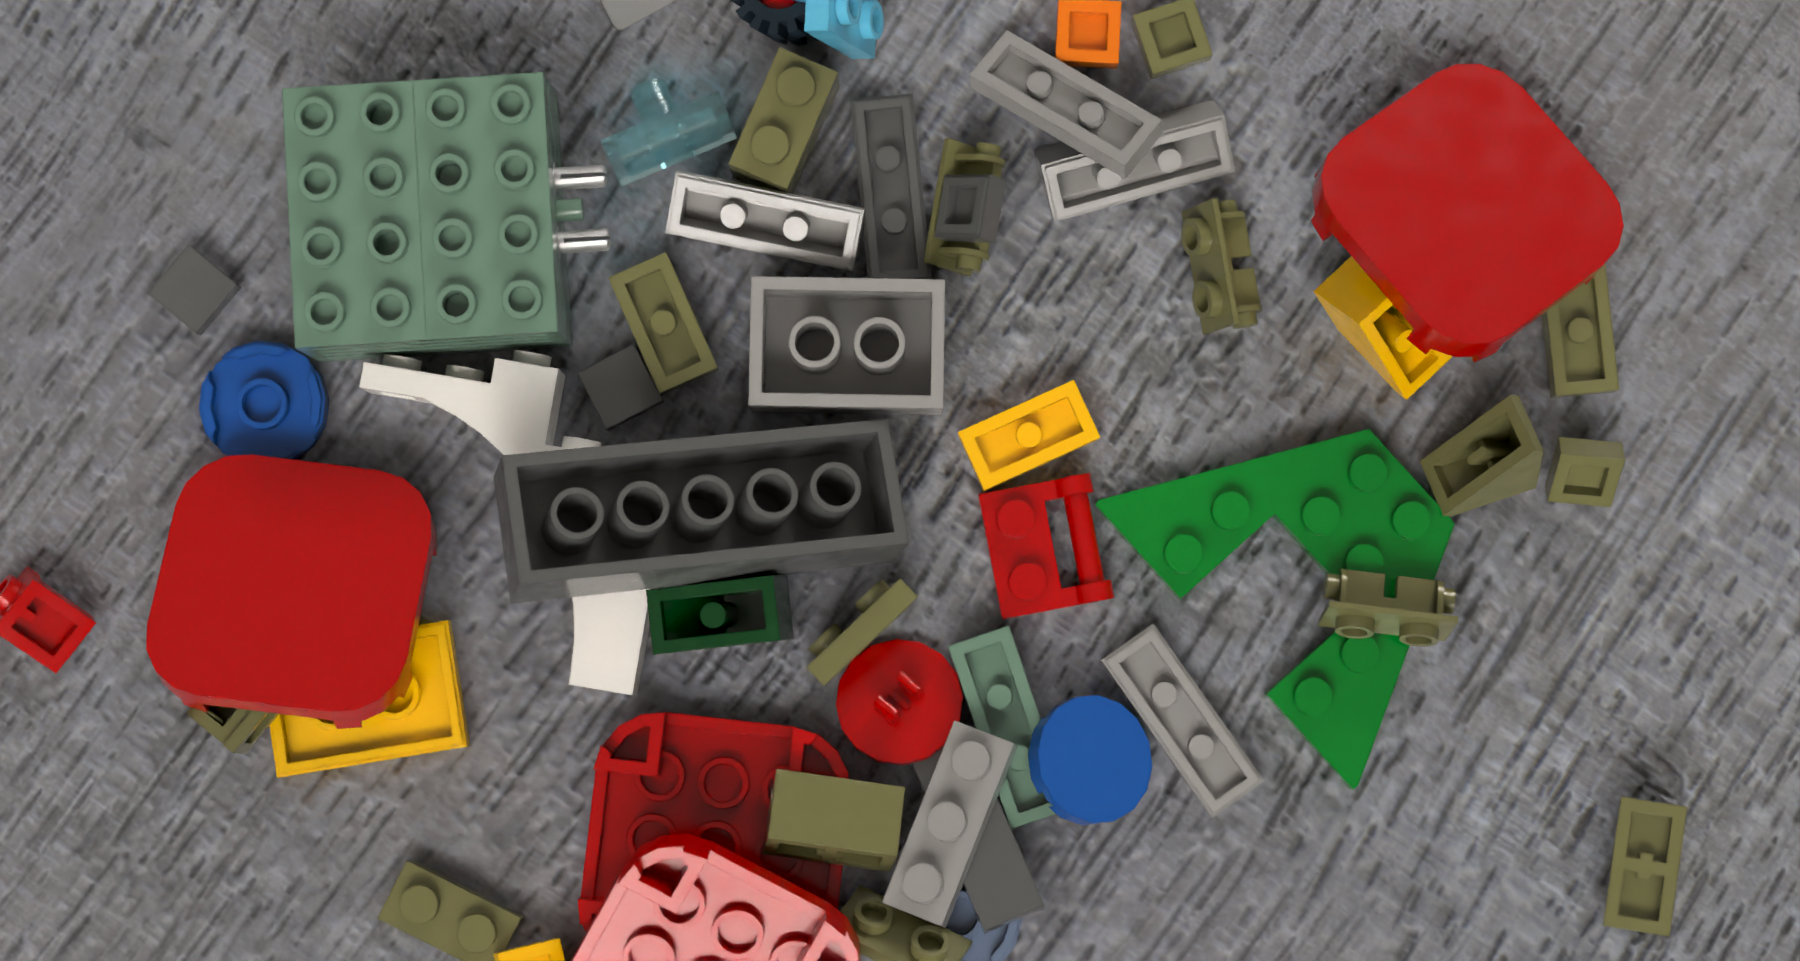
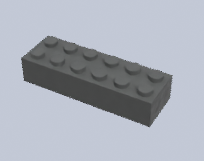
[493,419,909,604]

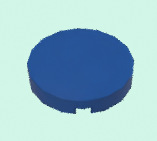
[199,341,330,460]
[1028,695,1152,825]

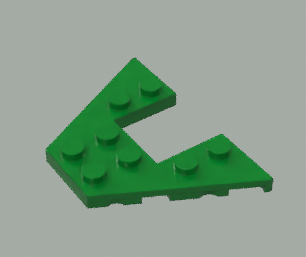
[1093,429,1455,790]

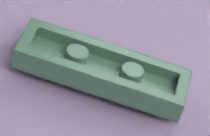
[948,626,1056,829]

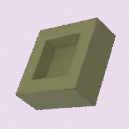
[1131,0,1213,79]
[1545,437,1625,507]

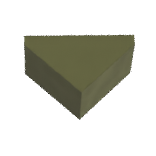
[1420,394,1544,516]

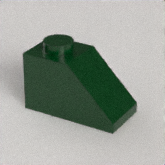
[646,575,794,655]

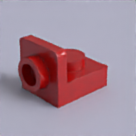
[0,566,96,673]

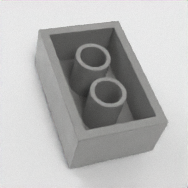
[748,276,945,416]

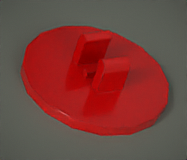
[836,639,963,766]

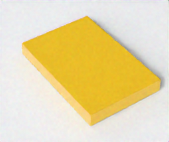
[269,620,470,778]

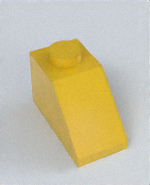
[1313,256,1452,400]

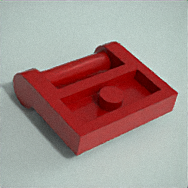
[978,473,1115,620]

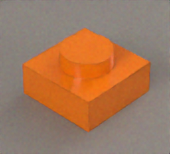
[1054,0,1122,69]

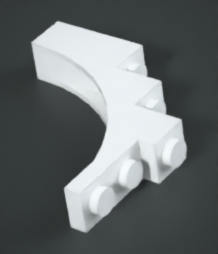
[359,350,656,695]

